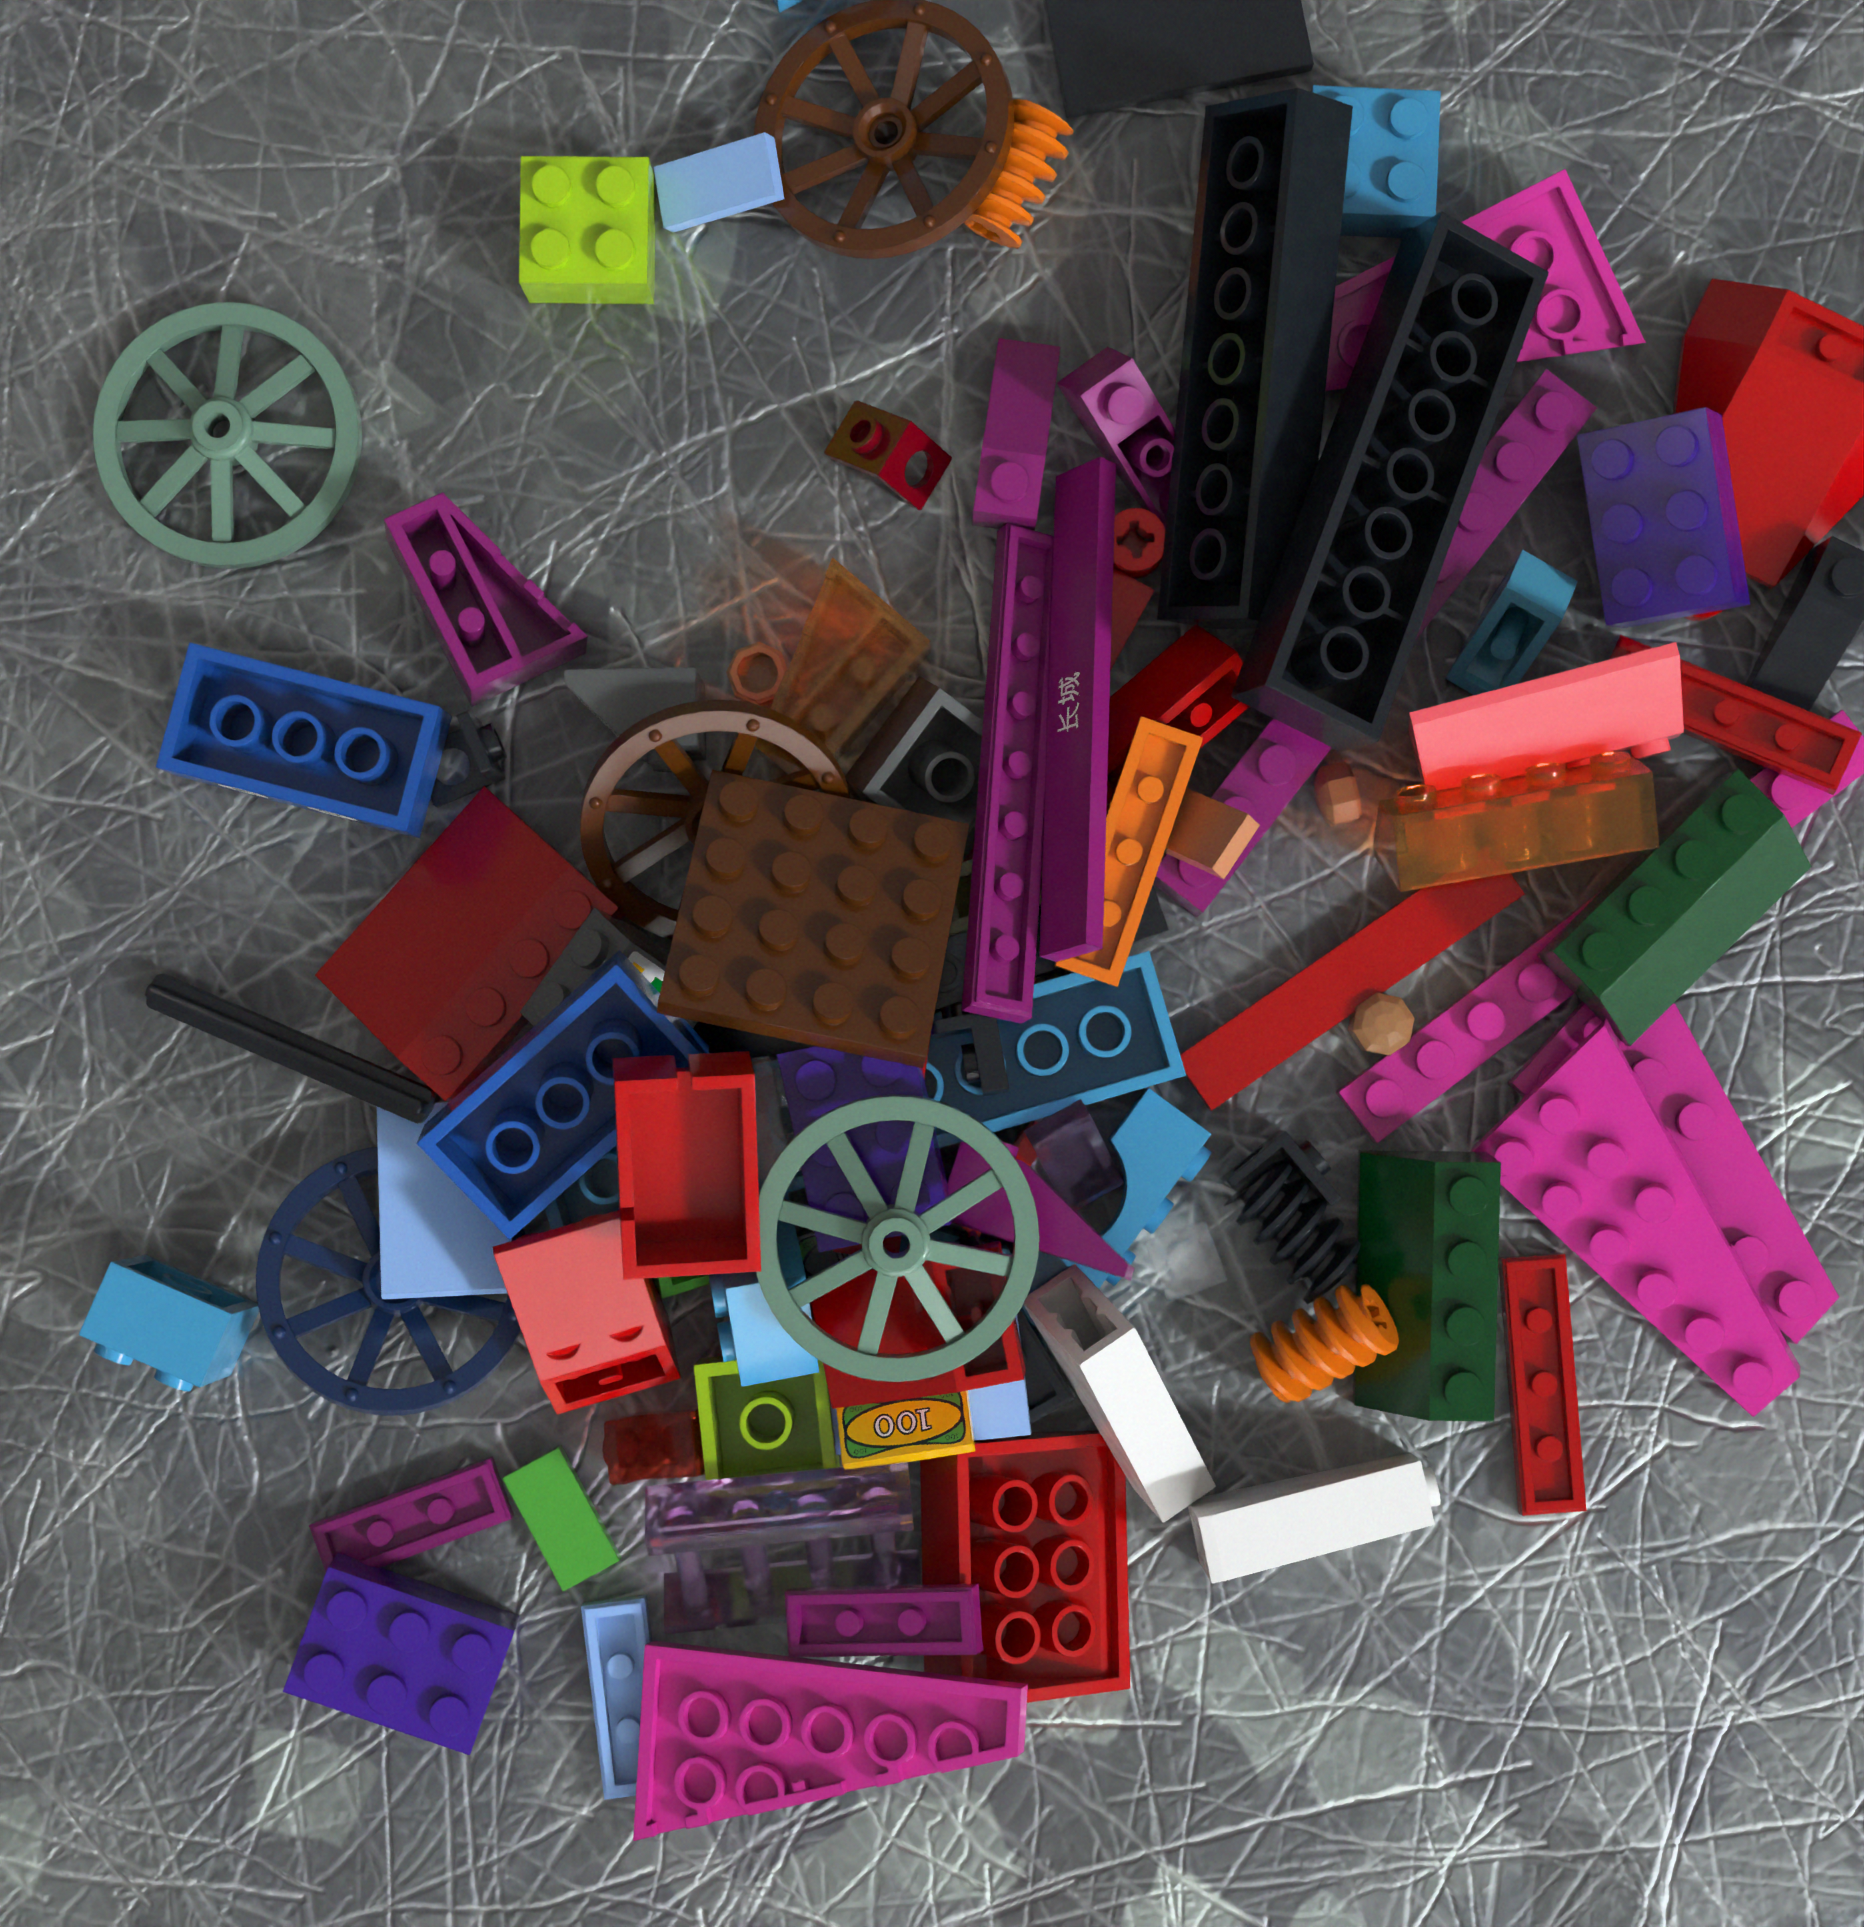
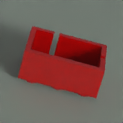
[613,1051,761,1280]

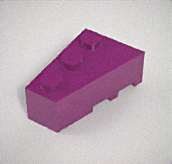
[384,492,588,707]

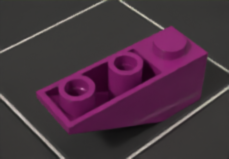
[1057,346,1175,530]

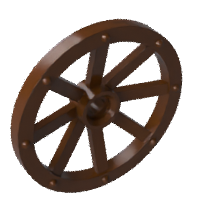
[754,0,1014,259]
[580,700,851,940]

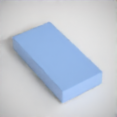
[653,132,785,233]

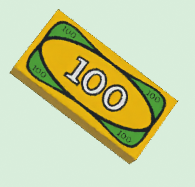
[836,1391,976,1472]

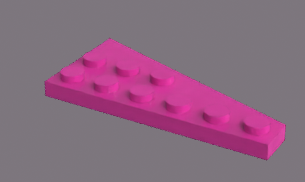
[1508,1001,1839,1344]
[1471,1019,1800,1417]
[633,1640,1028,1841]

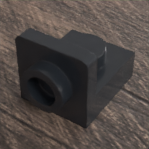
[931,1003,1009,1096]

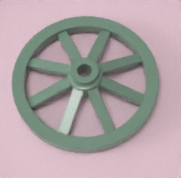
[93,302,362,569]
[756,1094,1039,1382]

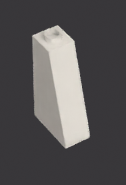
[1024,1264,1216,1523]
[1188,1453,1440,1583]

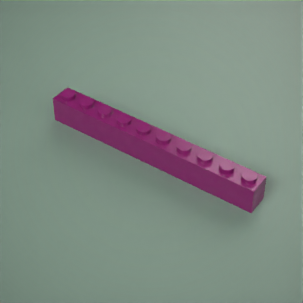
[1153,369,1597,917]

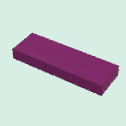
[309,1456,514,1572]
[784,1583,983,1657]

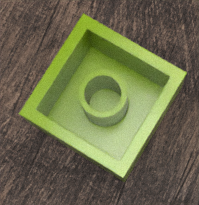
[519,156,656,304]
[694,1356,840,1496]

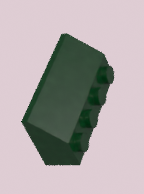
[1537,769,1812,1046]
[1353,1150,1501,1422]

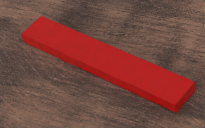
[1180,842,1525,1111]

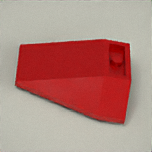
[1673,278,1864,588]

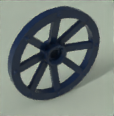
[256,1147,525,1416]

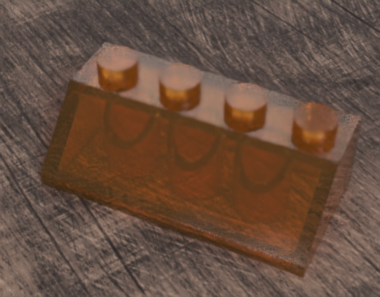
[1373,752,1659,892]

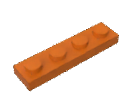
[1054,716,1203,987]

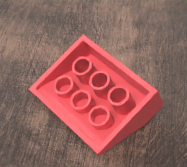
[1408,642,1684,810]

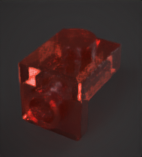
[602,1409,705,1485]

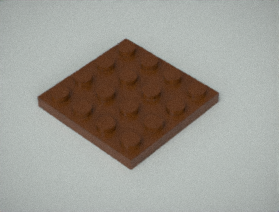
[657,770,969,1068]

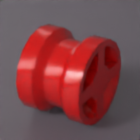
[1113,508,1165,579]

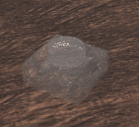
[1144,1219,1228,1303]

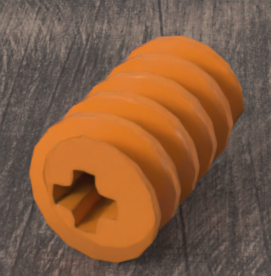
[963,99,1074,249]
[1250,1284,1399,1403]

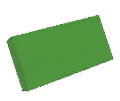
[502,1445,622,1592]

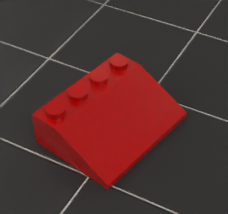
[315,786,624,1101]
[920,1430,1130,1703]

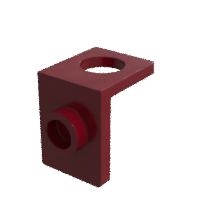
[824,400,952,510]

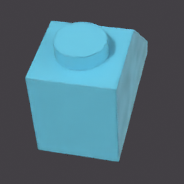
[1445,549,1578,695]

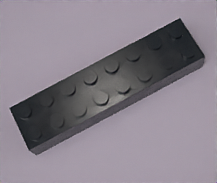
[1157,88,1353,629]
[1231,212,1549,752]

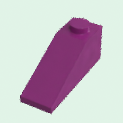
[972,338,1061,531]
[947,1142,1135,1281]

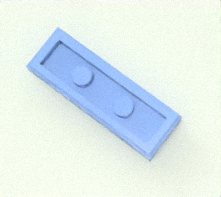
[581,1594,652,1800]

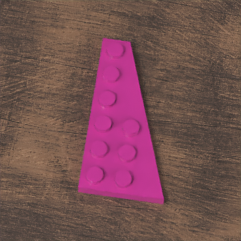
[1325,169,1646,391]

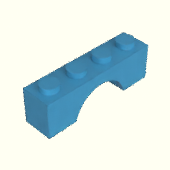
[1022,1088,1212,1326]

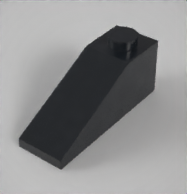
[1745,536,1864,711]

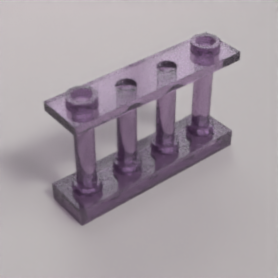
[645,1462,922,1634]

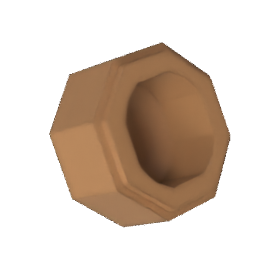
[726,642,791,706]
[1314,761,1362,826]
[1348,993,1414,1055]

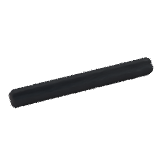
[145,973,435,1124]

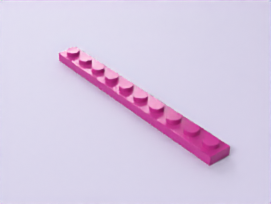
[1335,710,1864,1143]

